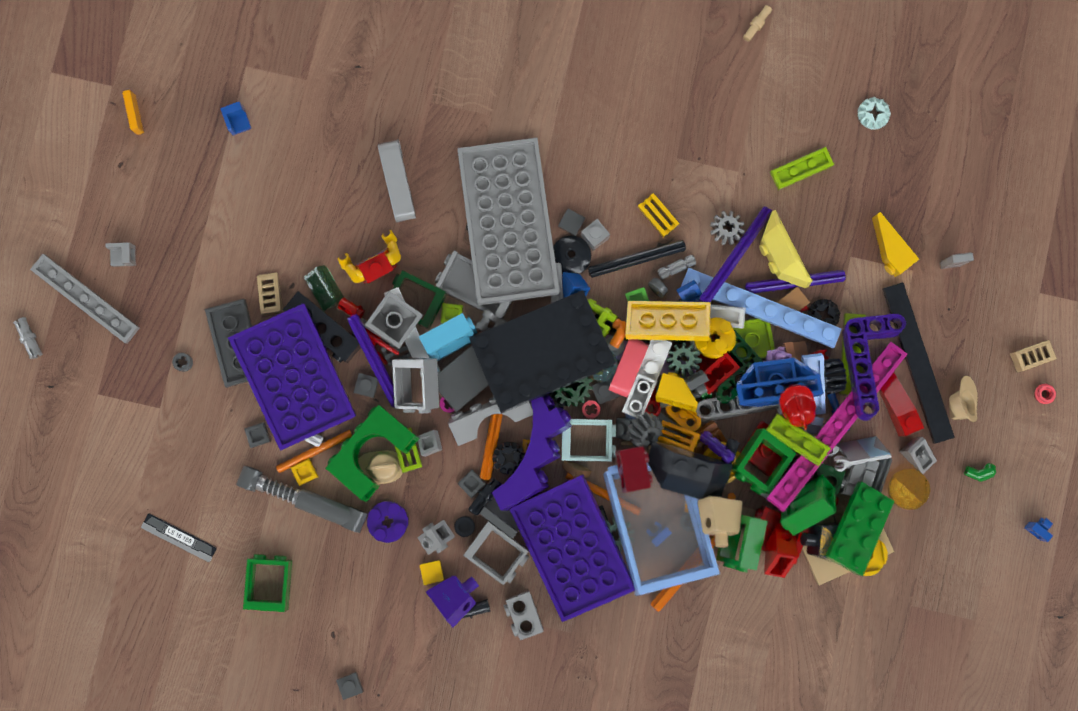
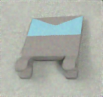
[827,436,891,472]

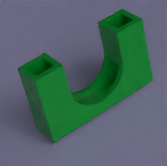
[325,405,420,502]

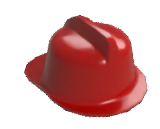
[779,385,816,430]

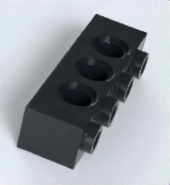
[282,291,361,363]

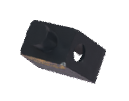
[800,522,839,562]

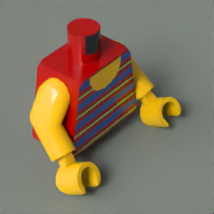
[337,230,401,284]

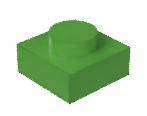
[625,287,649,301]

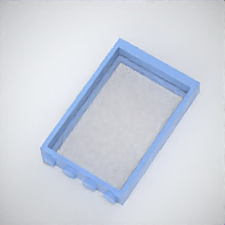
[603,463,720,596]

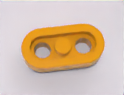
[665,406,701,432]

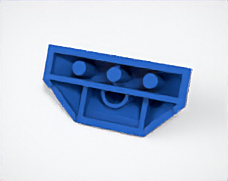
[736,358,824,407]

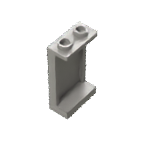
[435,250,512,319]

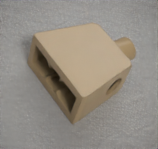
[698,496,742,547]

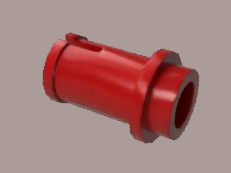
[337,297,365,319]

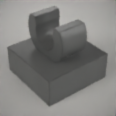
[684,369,709,396]

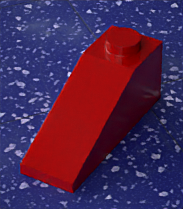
[879,372,924,437]

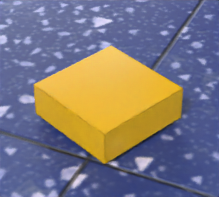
[290,459,319,486]
[420,560,444,585]

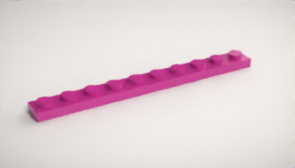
[767,342,907,512]

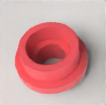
[1034,384,1056,404]

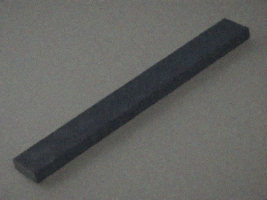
[882,282,955,444]

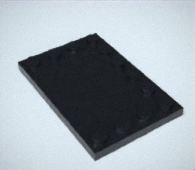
[469,290,616,414]

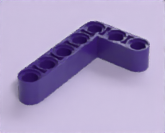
[842,314,906,421]

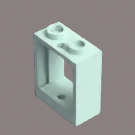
[562,419,616,462]

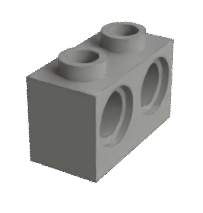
[504,590,544,640]

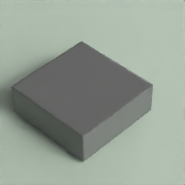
[558,208,585,236]
[244,422,271,448]
[457,470,486,498]

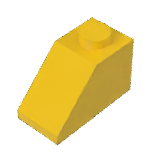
[656,372,698,412]

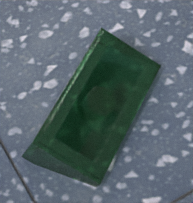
[304,265,344,312]

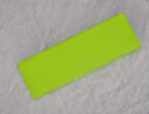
[770,147,834,190]
[766,413,831,466]

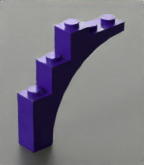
[492,395,572,511]

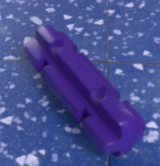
[700,431,735,463]

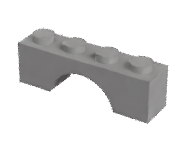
[448,397,533,446]

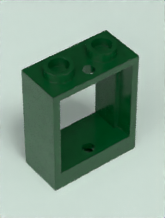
[392,270,447,330]

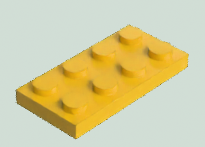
[625,301,710,341]

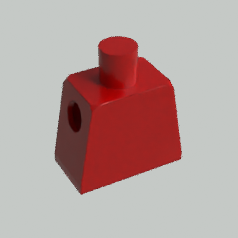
[764,524,798,578]

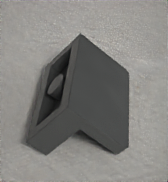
[479,496,519,539]

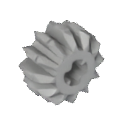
[710,211,745,245]

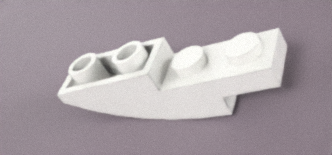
[622,340,672,418]

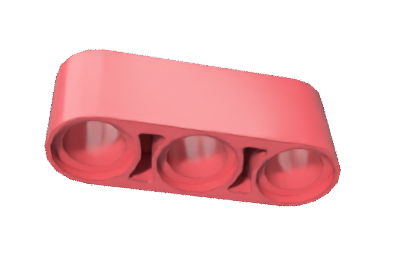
[608,339,649,398]

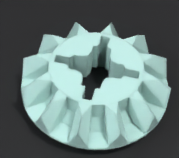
[858,97,891,129]

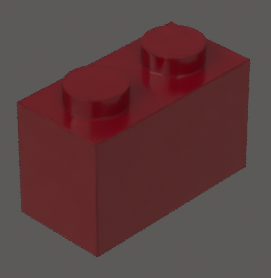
[615,446,653,493]

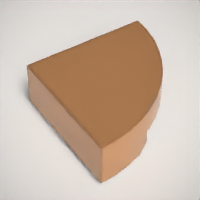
[562,461,592,478]

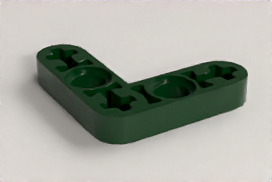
[715,329,763,403]

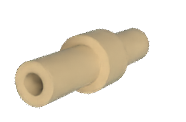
[743,5,772,41]

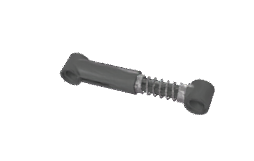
[236,465,368,533]

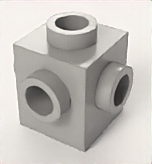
[417,520,455,555]

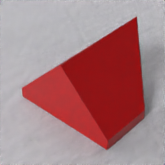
[696,353,740,395]

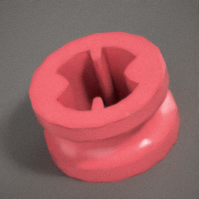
[582,400,600,419]

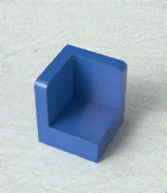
[220,102,251,136]
[562,272,590,298]

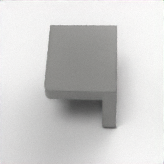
[105,242,136,267]

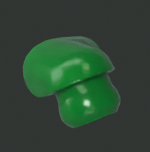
[964,463,997,482]

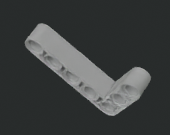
[696,395,805,431]

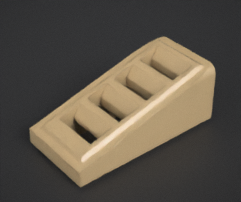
[257,273,284,316]
[1010,340,1056,372]

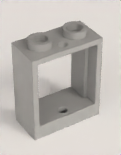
[392,358,439,413]
[464,521,529,585]

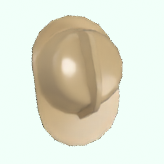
[949,376,977,422]
[359,450,402,484]

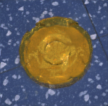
[888,469,930,510]

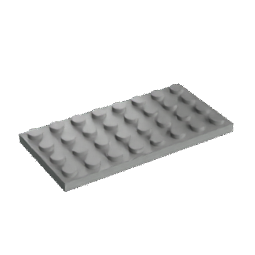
[457,138,560,305]

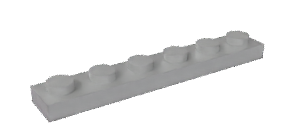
[30,254,140,344]

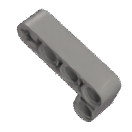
[378,139,416,223]

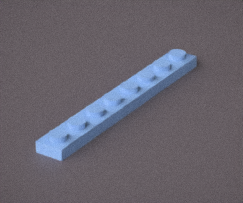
[681,268,842,348]

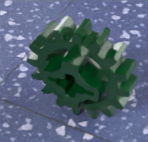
[552,377,593,407]

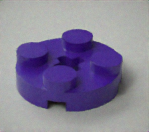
[367,501,409,543]

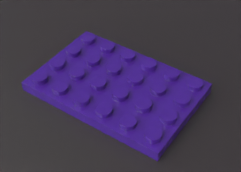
[228,303,357,451]
[509,475,635,622]

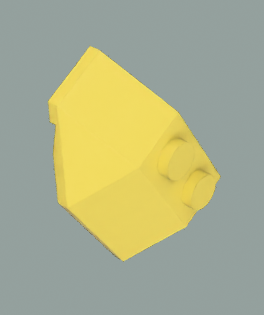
[759,210,812,288]

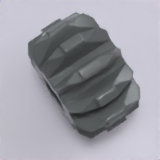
[627,412,664,448]

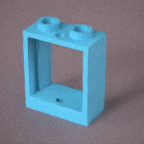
[419,313,478,361]

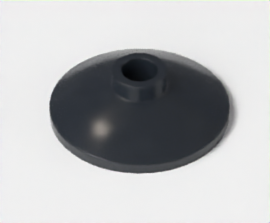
[553,235,591,274]

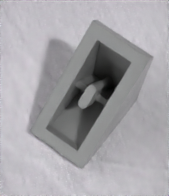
[899,437,937,475]

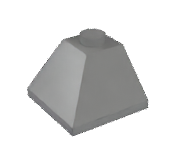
[364,291,423,349]

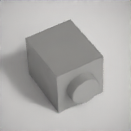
[581,219,610,251]

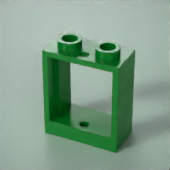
[731,429,797,495]
[780,474,836,536]
[716,515,767,573]
[243,554,293,612]

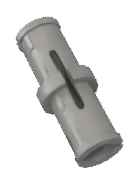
[13,317,43,359]

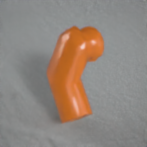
[609,319,626,349]

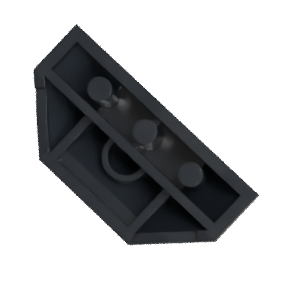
[648,441,733,499]

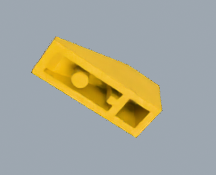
[872,212,919,277]

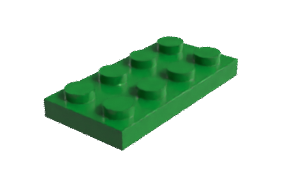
[825,481,895,576]

